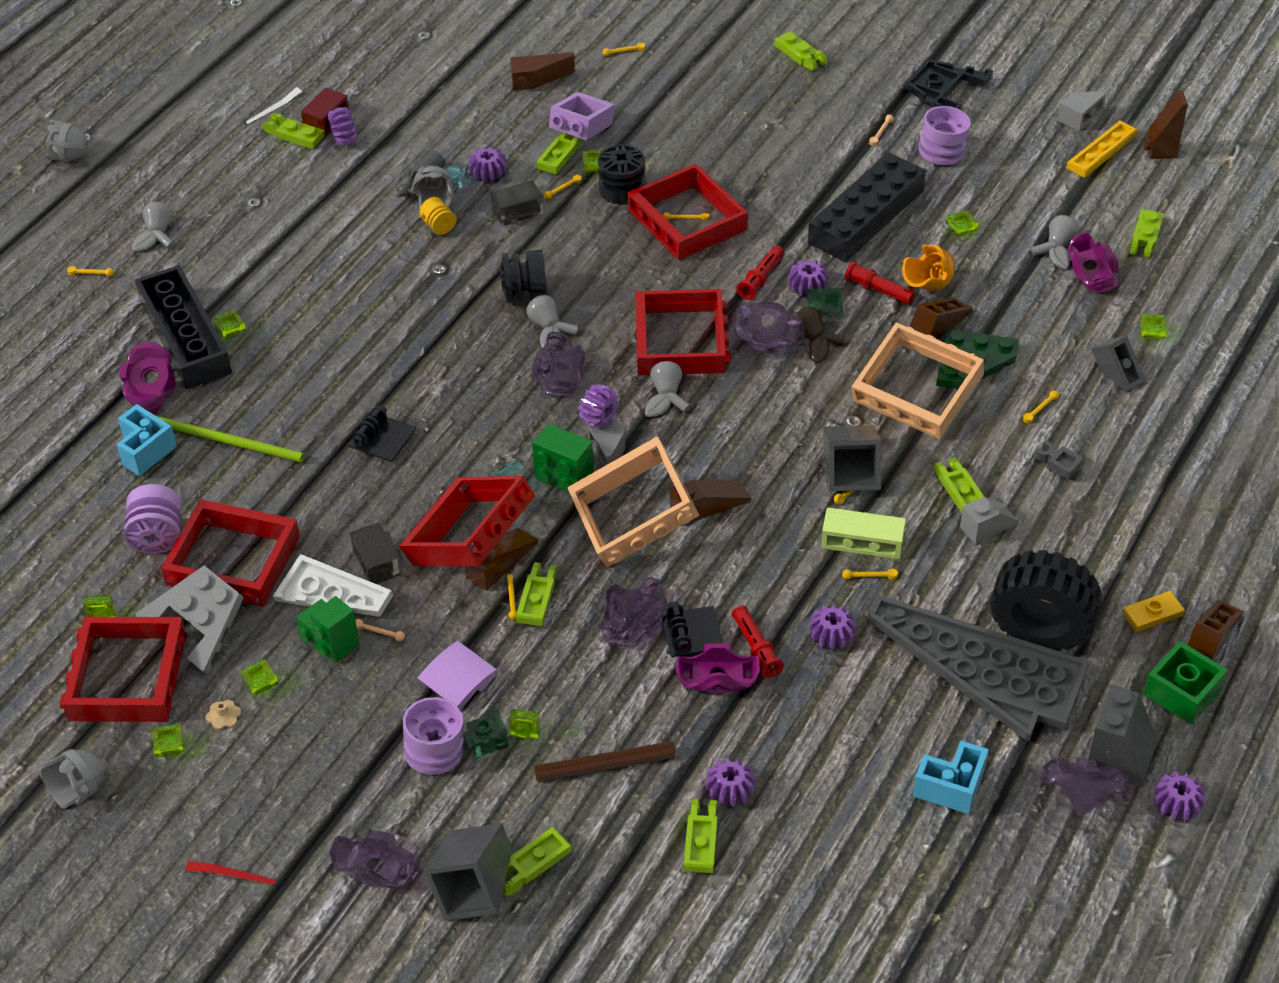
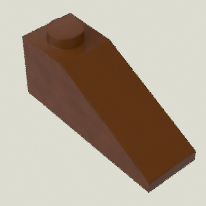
[510,52,575,90]
[1143,90,1188,159]
[910,297,973,339]
[670,480,751,526]
[465,528,538,591]
[1187,600,1244,660]

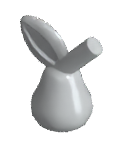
[132,202,175,252]
[1031,215,1079,270]
[526,295,578,352]
[645,361,691,417]

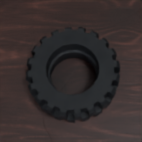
[990,550,1102,651]

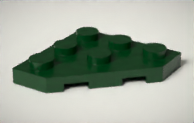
[936,329,1019,389]

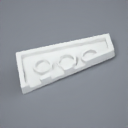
[273,554,393,617]

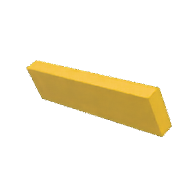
[1066,121,1138,178]

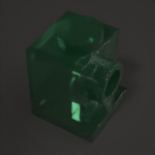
[808,288,843,313]
[463,709,509,758]

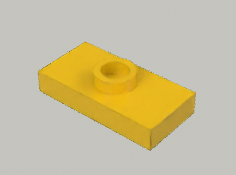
[1122,591,1185,633]

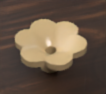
[205,700,242,730]

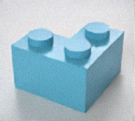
[117,404,177,476]
[913,741,989,814]

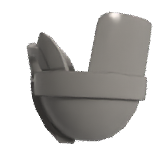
[45,119,88,162]
[411,164,454,210]
[38,749,108,809]

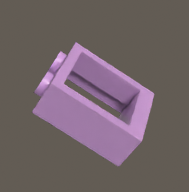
[549,92,615,140]

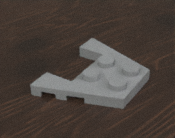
[135,566,244,675]

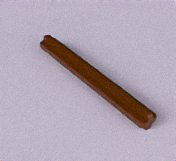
[534,741,675,782]

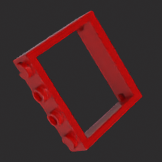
[628,164,749,260]
[635,289,730,376]
[399,476,536,566]
[161,499,300,607]
[60,617,186,722]

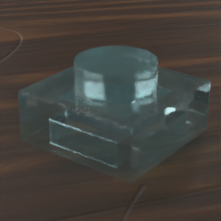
[444,166,467,189]
[489,459,523,476]

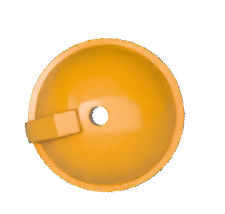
[902,244,955,292]

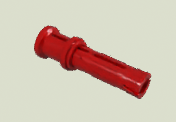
[736,246,785,300]
[844,261,916,306]
[731,605,784,678]

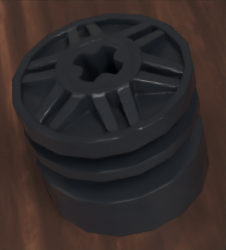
[598,145,646,205]
[500,250,547,303]

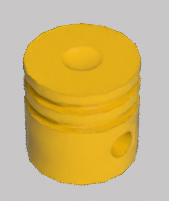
[419,197,457,235]

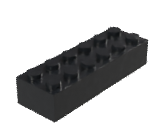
[808,152,926,263]
[135,265,232,389]

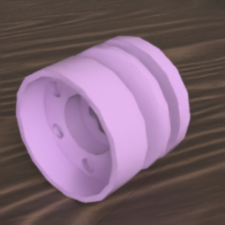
[918,106,971,165]
[124,484,182,554]
[403,697,463,775]

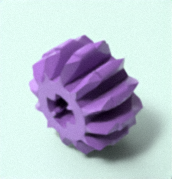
[328,107,358,146]
[469,146,507,182]
[788,259,829,297]
[578,384,619,429]
[809,604,856,651]
[706,757,755,808]
[1154,771,1206,822]

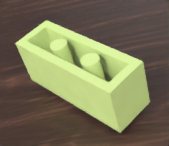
[821,508,906,559]

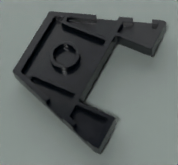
[905,60,993,110]

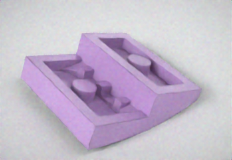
[418,641,498,711]

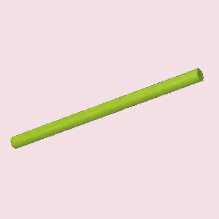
[157,416,305,463]

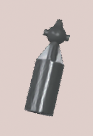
[396,151,445,198]

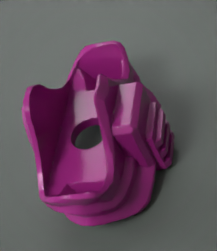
[1068,232,1119,293]
[119,342,176,415]
[676,643,760,694]

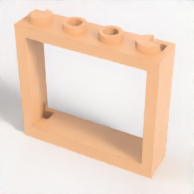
[852,322,984,439]
[567,436,700,567]

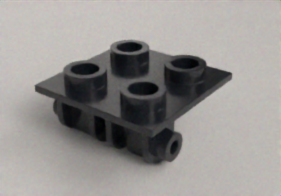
[348,405,416,462]
[661,601,723,657]

